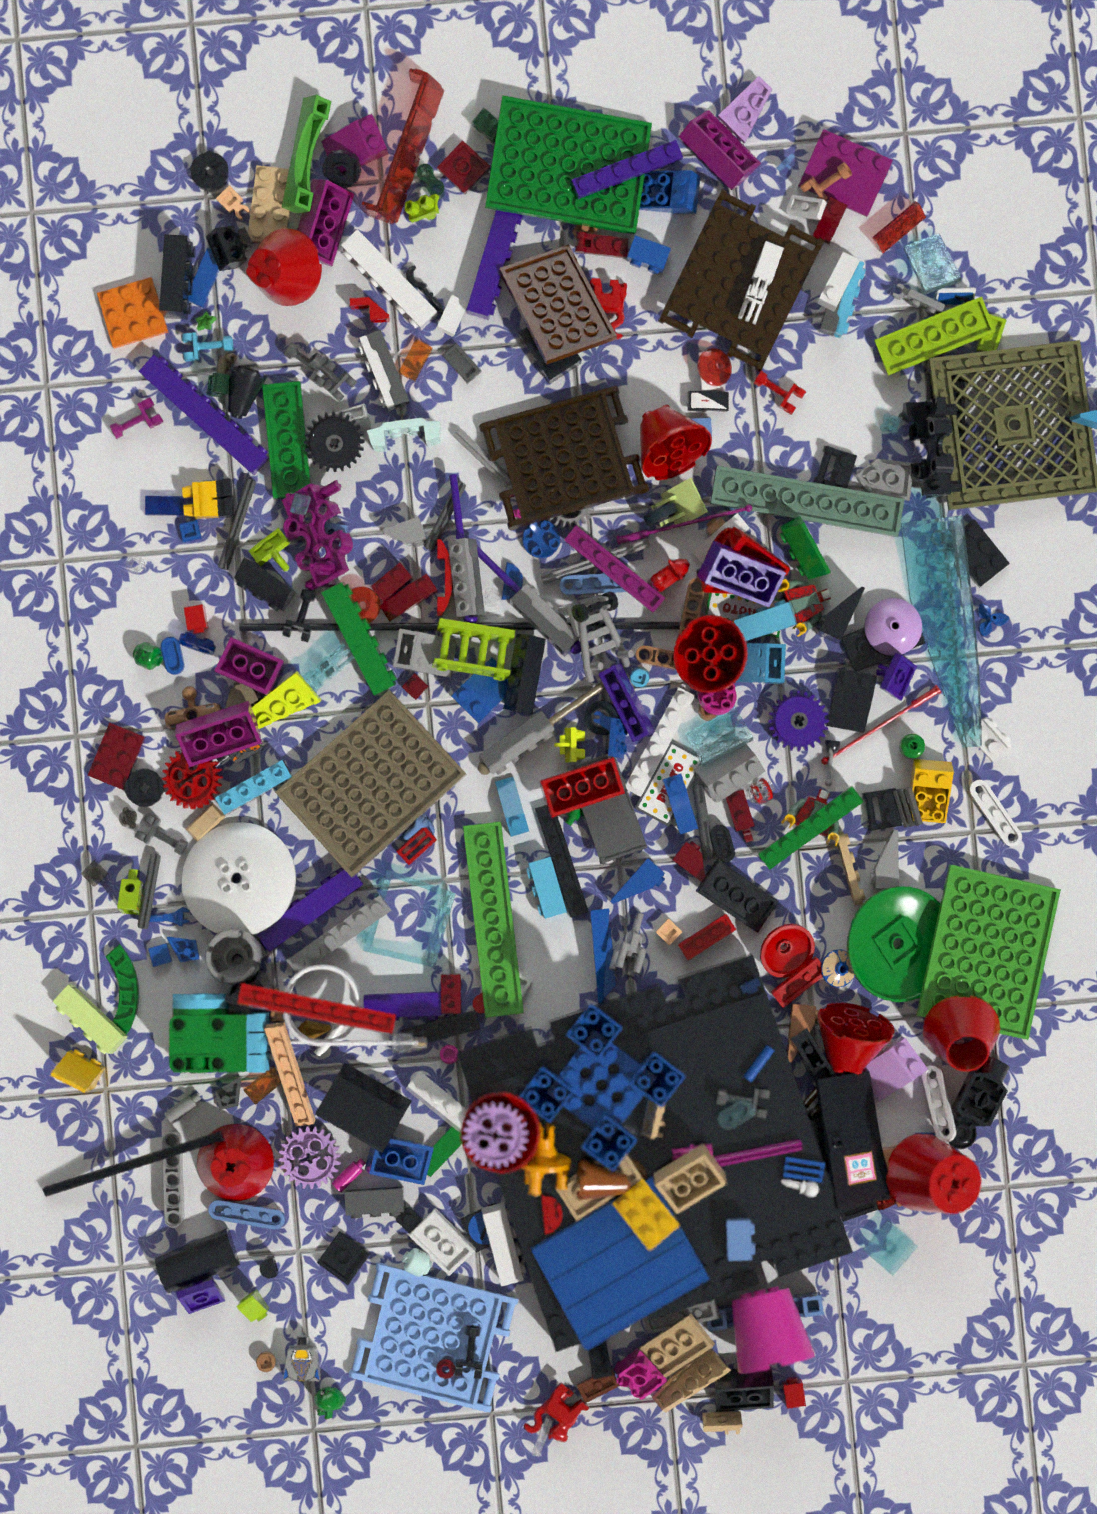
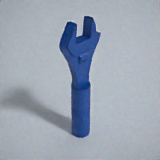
[149,907,191,927]

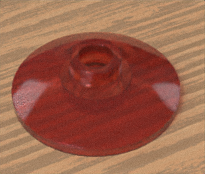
[697,348,732,386]
[351,586,381,623]

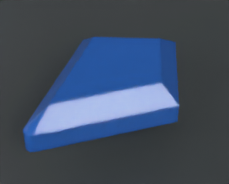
[167,937,200,963]

